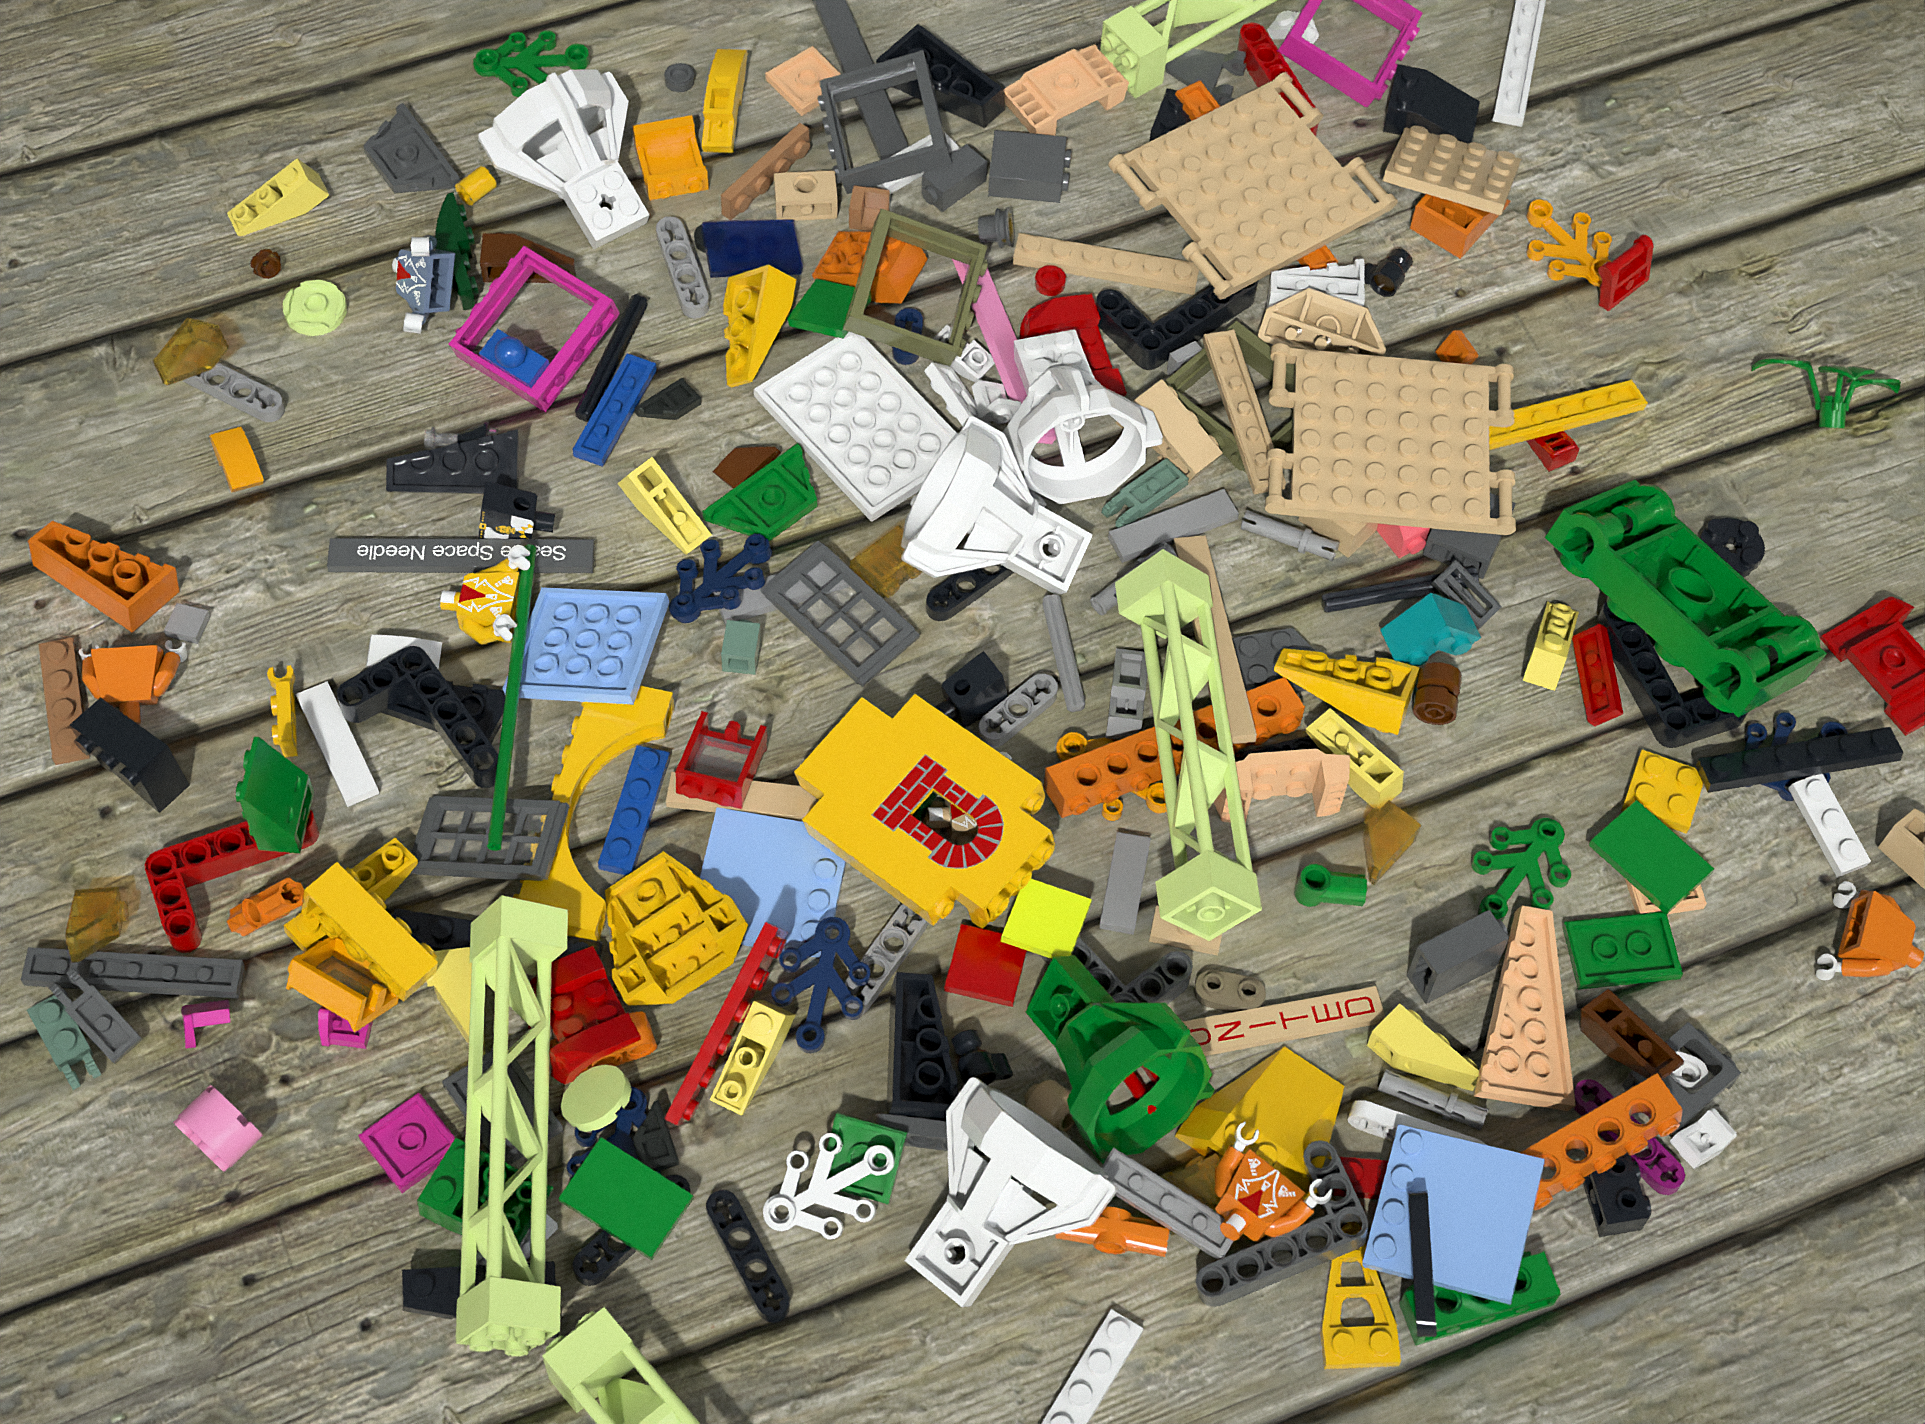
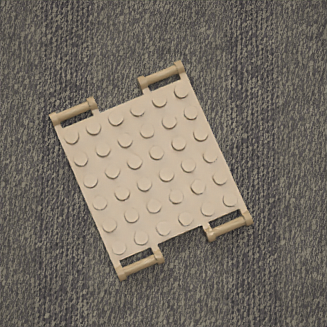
[1108,72,1398,300]
[1265,343,1516,535]

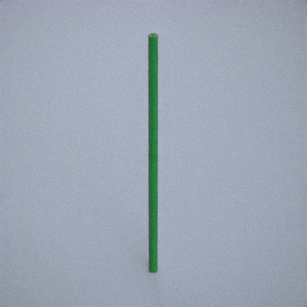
[487,544,537,851]

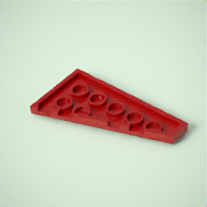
[664,922,789,1125]

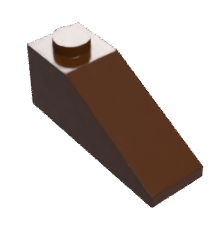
[480,232,577,283]
[1580,989,1684,1080]

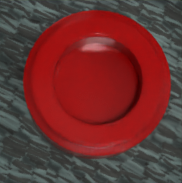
[1035,265,1066,296]

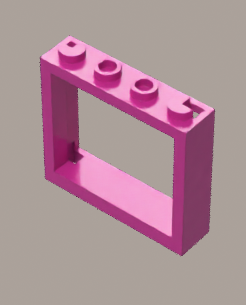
[1278,0,1423,108]
[449,246,620,412]

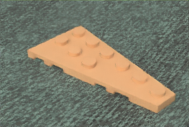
[1474,905,1576,1111]

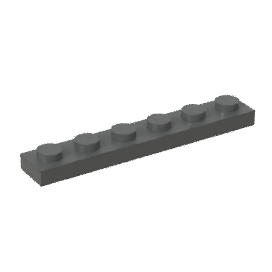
[21,947,245,998]

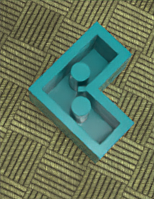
[1380,593,1481,667]

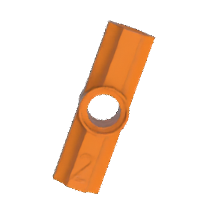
[227,877,304,937]
[1055,1207,1170,1257]

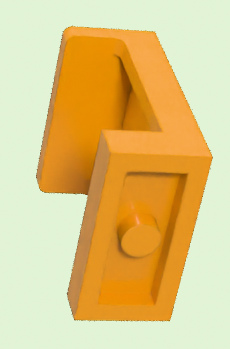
[632,115,709,200]

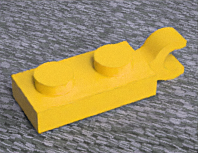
[267,665,298,757]

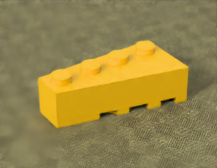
[301,862,438,1002]

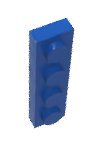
[573,353,657,467]
[598,745,671,876]

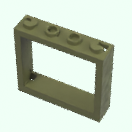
[843,208,988,366]
[1164,321,1295,473]

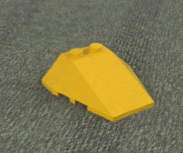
[605,851,748,1005]
[1175,1046,1345,1200]

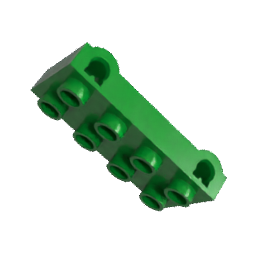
[1545,479,1827,718]

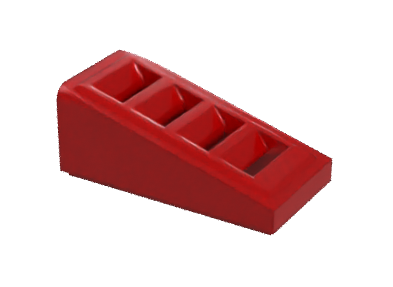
[1527,431,1580,472]

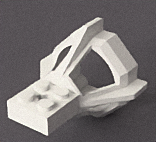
[478,69,649,249]
[1002,329,1163,504]
[901,416,1093,595]
[905,1077,1117,1307]

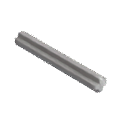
[1042,594,1085,712]

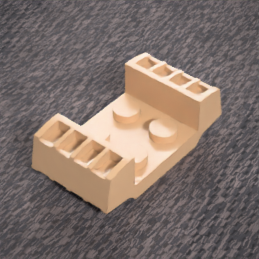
[1003,44,1129,136]
[1214,748,1350,823]

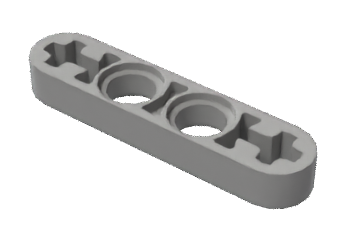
[656,217,709,319]
[175,351,285,422]
[839,904,928,1015]

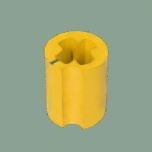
[455,166,497,206]

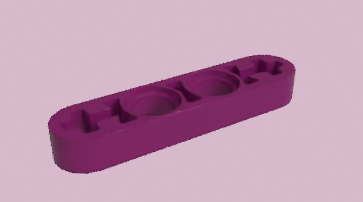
[1573,1079,1685,1195]

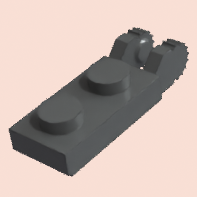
[49,967,143,1064]

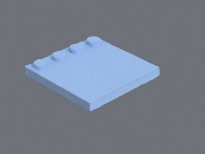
[503,587,669,705]
[700,807,847,958]
[1362,1124,1545,1305]

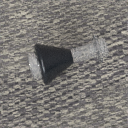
[424,421,498,450]

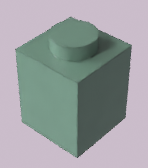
[721,619,761,675]

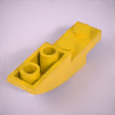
[701,49,748,153]
[283,837,418,952]

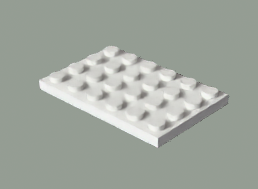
[754,332,957,522]

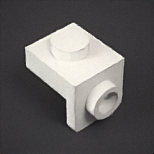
[1267,11,1319,44]
[972,380,1021,424]
[1670,1108,1737,1169]

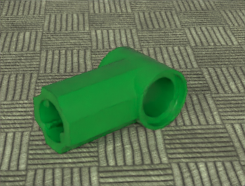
[1294,864,1367,907]

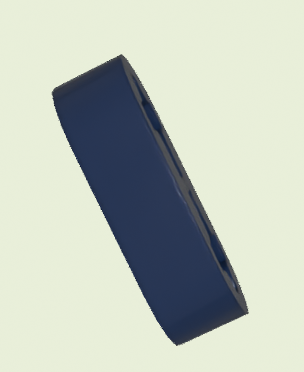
[892,308,923,365]

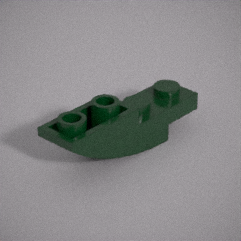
[435,192,479,311]

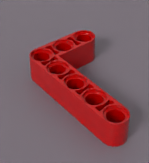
[1237,22,1319,136]
[145,810,319,953]

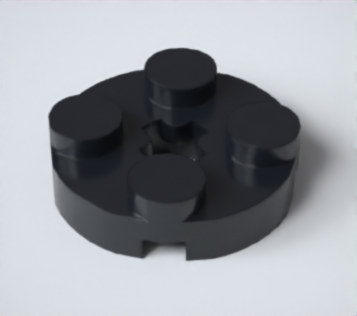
[1700,518,1765,578]

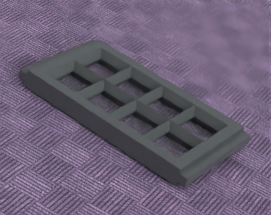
[761,541,920,687]
[411,796,569,881]

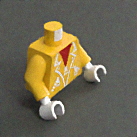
[440,545,530,645]

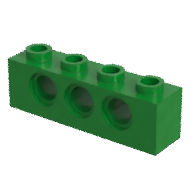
[1399,1251,1561,1346]

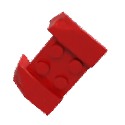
[1020,294,1127,397]
[1820,596,1925,736]
[528,946,641,1085]

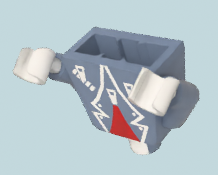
[392,235,455,334]

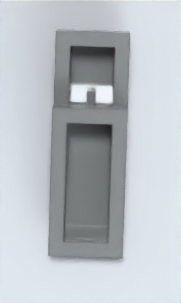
[1106,648,1147,740]

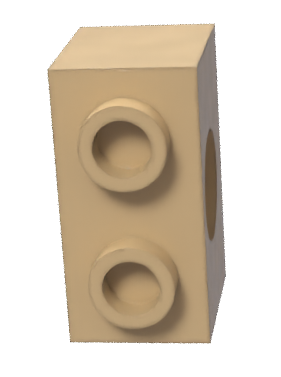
[774,170,838,222]

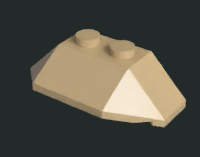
[1257,288,1386,357]

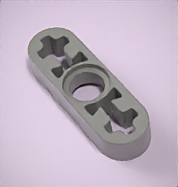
[978,674,1058,747]

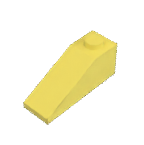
[617,457,712,555]
[1306,708,1404,812]
[427,947,486,1055]

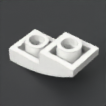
[933,325,995,383]
[366,635,442,670]

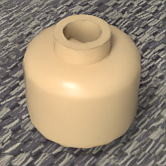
[1025,1080,1075,1132]

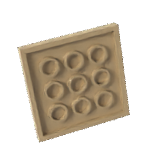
[1383,126,1521,216]

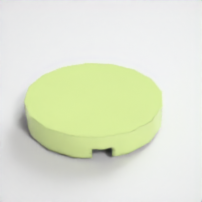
[283,279,347,336]
[561,1064,631,1132]

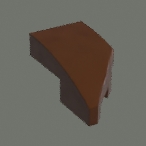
[712,447,781,489]

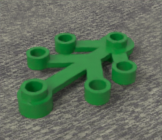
[473,30,590,97]
[1472,818,1571,922]

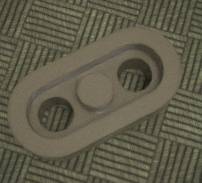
[1194,970,1266,1012]

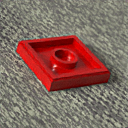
[944,924,1027,1007]

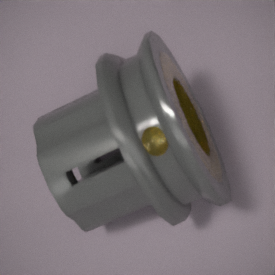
[978,207,1015,248]

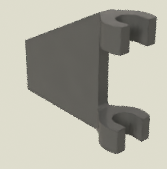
[1165,44,1246,107]

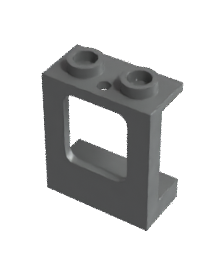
[1622,1022,1741,1137]

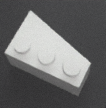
[1267,259,1365,308]

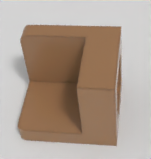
[849,185,890,231]

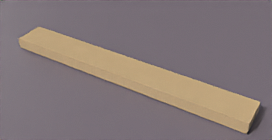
[1173,535,1257,744]
[666,772,943,835]

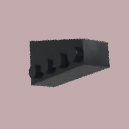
[876,24,1005,128]
[886,972,959,1121]

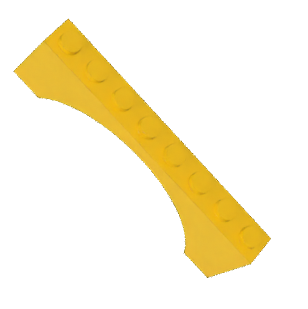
[513,686,675,941]

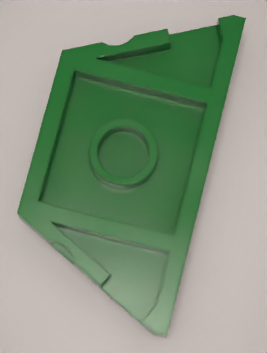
[702,443,817,542]

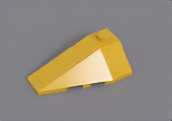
[723,264,796,388]
[1274,648,1420,735]

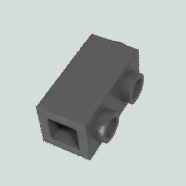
[921,144,987,212]

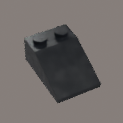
[1383,64,1480,144]

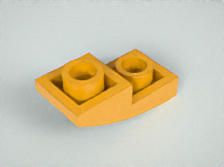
[209,427,264,493]

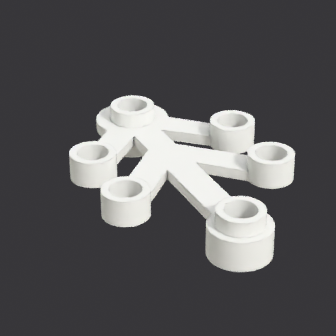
[763,1133,895,1240]

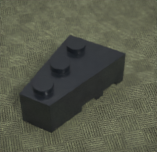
[70,698,190,813]

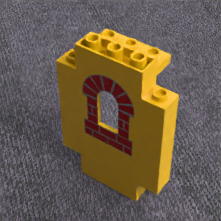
[794,694,1055,929]

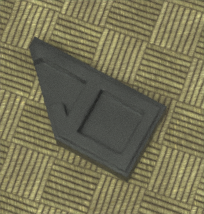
[635,378,702,420]
[633,1100,679,1172]

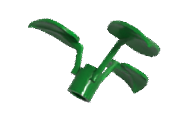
[1752,357,1901,428]

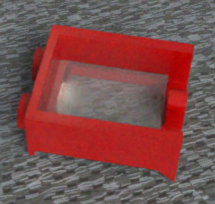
[675,711,767,809]

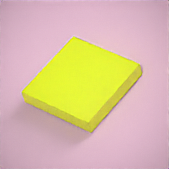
[1001,879,1092,959]

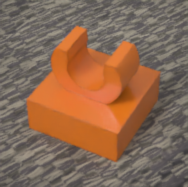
[1435,330,1479,365]

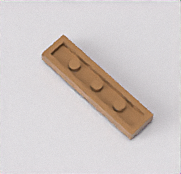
[721,123,810,220]
[38,637,90,765]

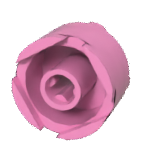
[173,1084,263,1172]

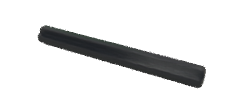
[575,294,647,422]
[1321,567,1479,613]

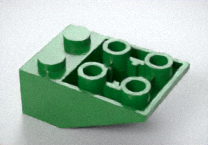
[236,736,314,854]
[417,1137,553,1246]

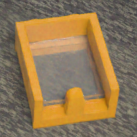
[286,936,399,1033]

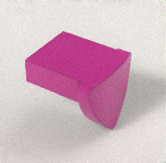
[181,1000,231,1049]
[318,1006,373,1049]

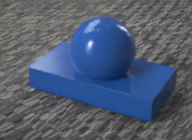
[479,328,550,388]

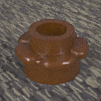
[250,249,281,279]

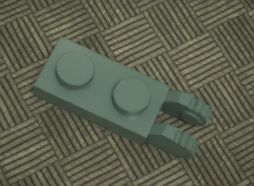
[1102,458,1189,528]
[27,995,101,1090]

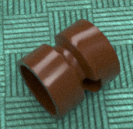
[1413,662,1462,725]

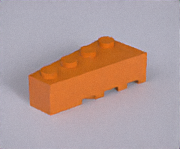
[28,521,179,633]

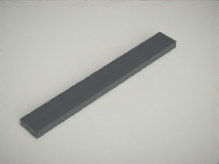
[812,0,909,160]

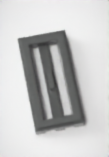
[1431,560,1502,630]

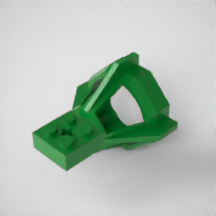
[1026,955,1215,1164]

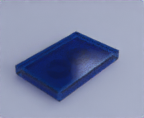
[701,220,803,278]

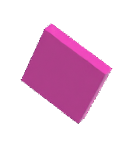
[358,1092,455,1193]

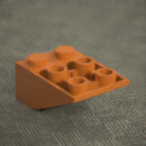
[1410,194,1510,259]
[812,231,927,303]

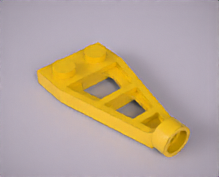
[1320,1222,1401,1369]

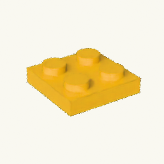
[1621,750,1703,834]

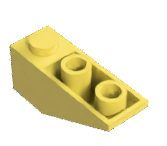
[227,158,329,237]
[1523,602,1579,691]
[710,1000,796,1115]
[1367,1003,1479,1091]

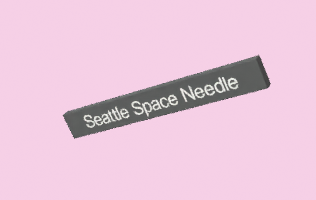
[327,538,595,573]

